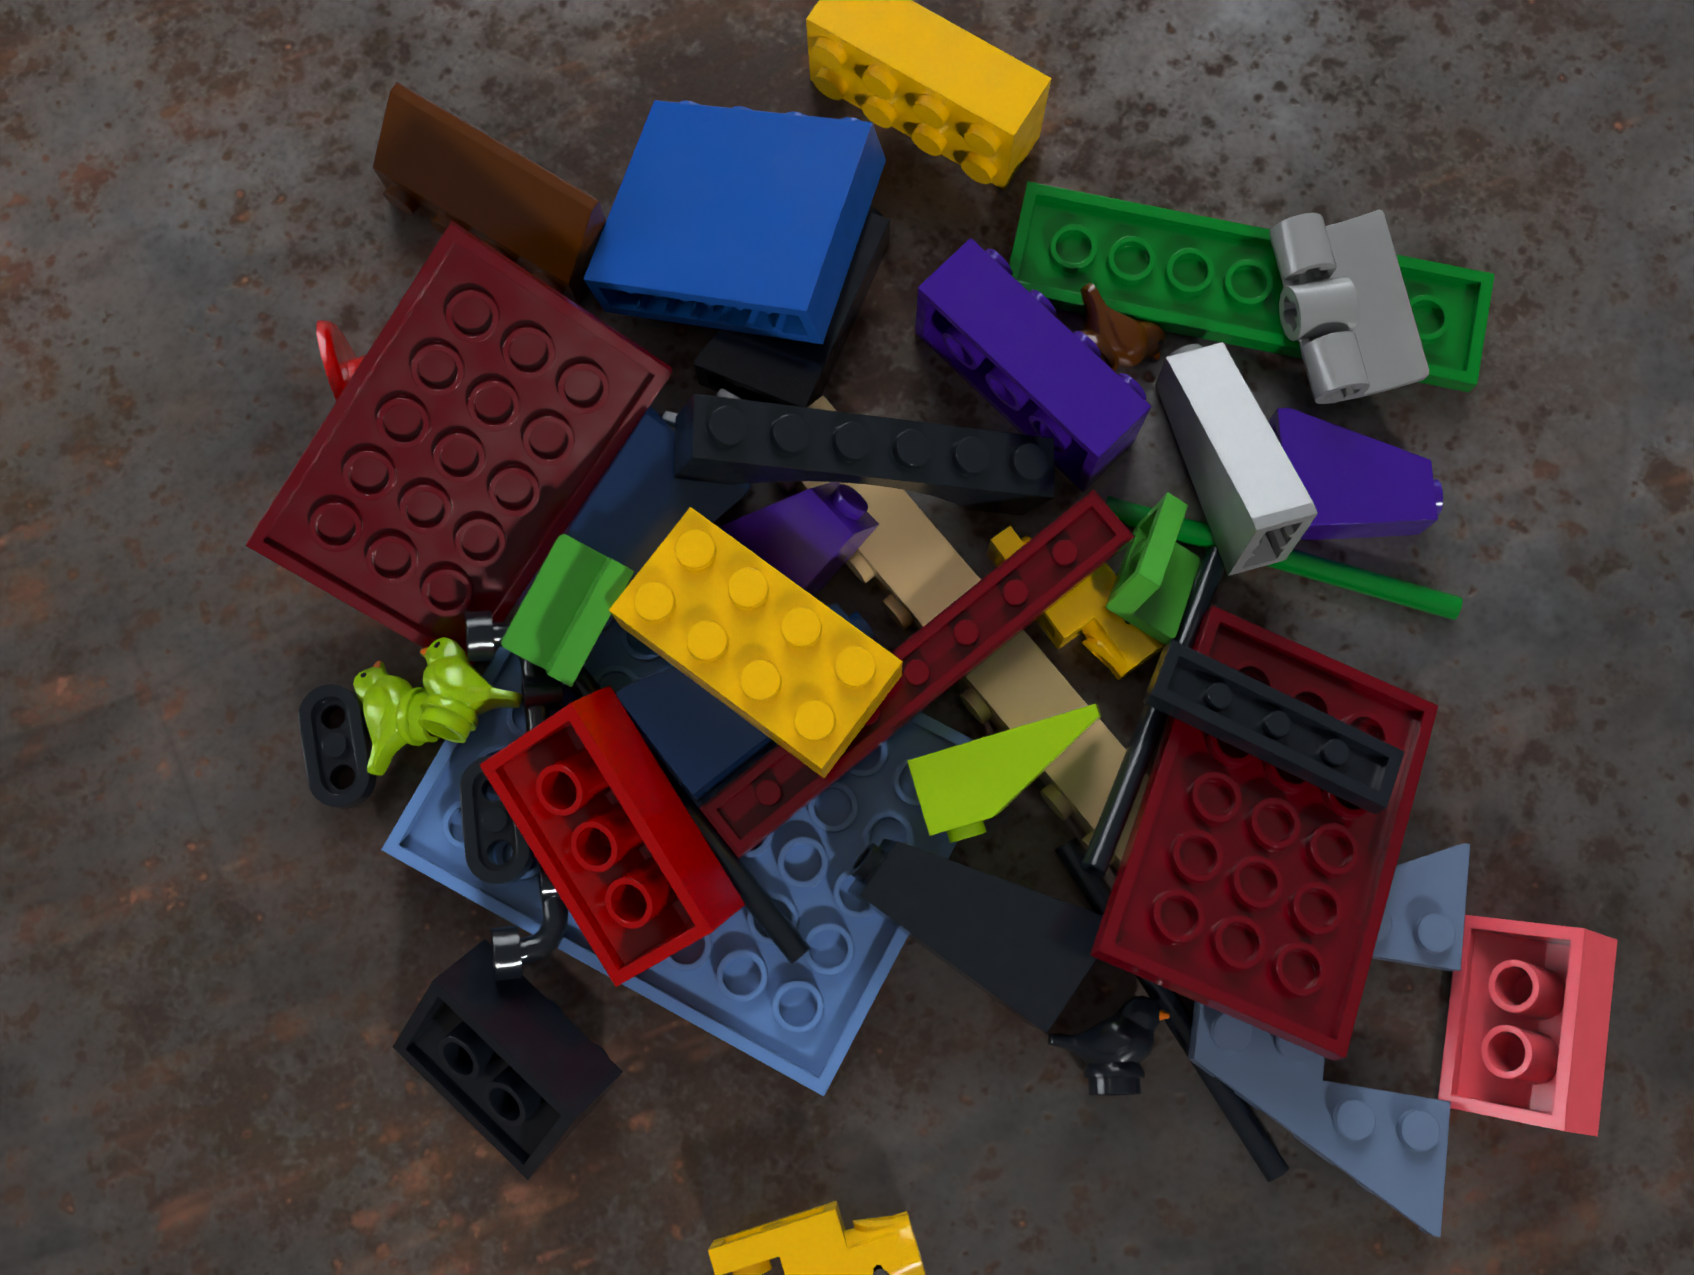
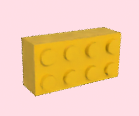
[806,0,1052,191]
[609,507,903,778]

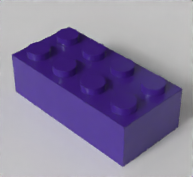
[915,238,1152,493]

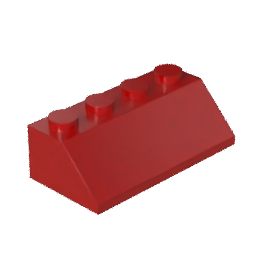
[479,685,746,987]

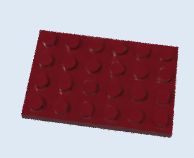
[245,221,673,666]
[1090,606,1439,1061]

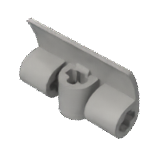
[1269,209,1429,404]

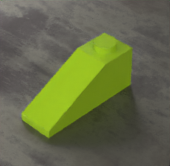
[907,703,1101,843]

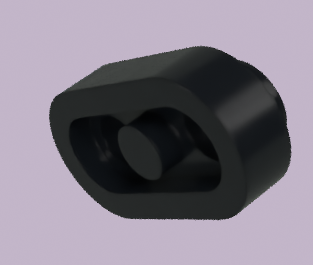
[298,684,377,809]
[460,756,534,885]

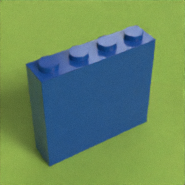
[583,100,886,344]

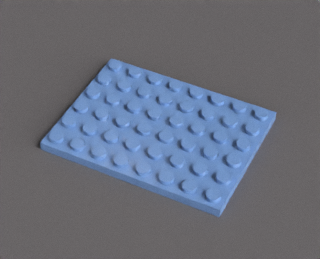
[381,614,973,1096]

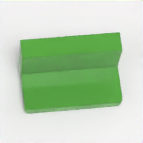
[1105,492,1200,645]
[501,534,634,687]

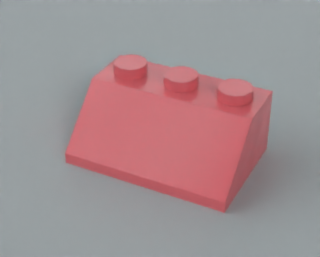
[1438,915,1618,1137]

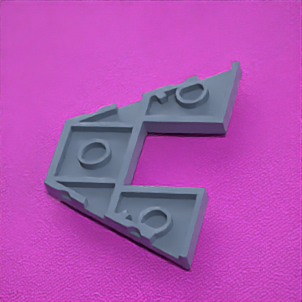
[1188,843,1470,1237]

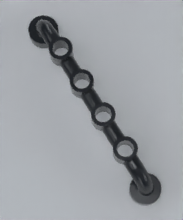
[464,610,569,981]

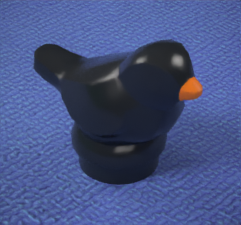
[1048,995,1170,1096]

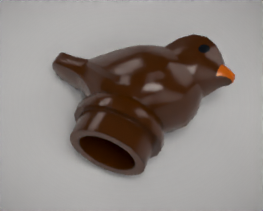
[1080,283,1165,372]

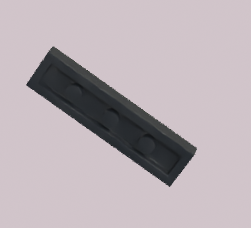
[1142,639,1405,814]

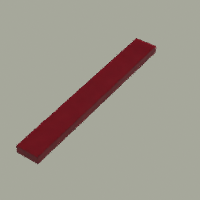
[699,489,1134,858]

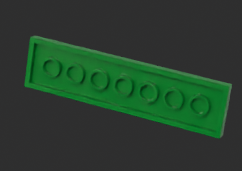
[1009,181,1495,393]

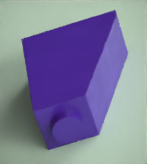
[1268,408,1443,541]
[719,482,879,597]

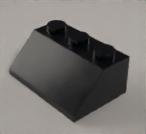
[393,939,623,1180]

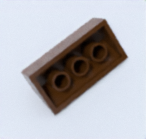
[373,82,606,305]

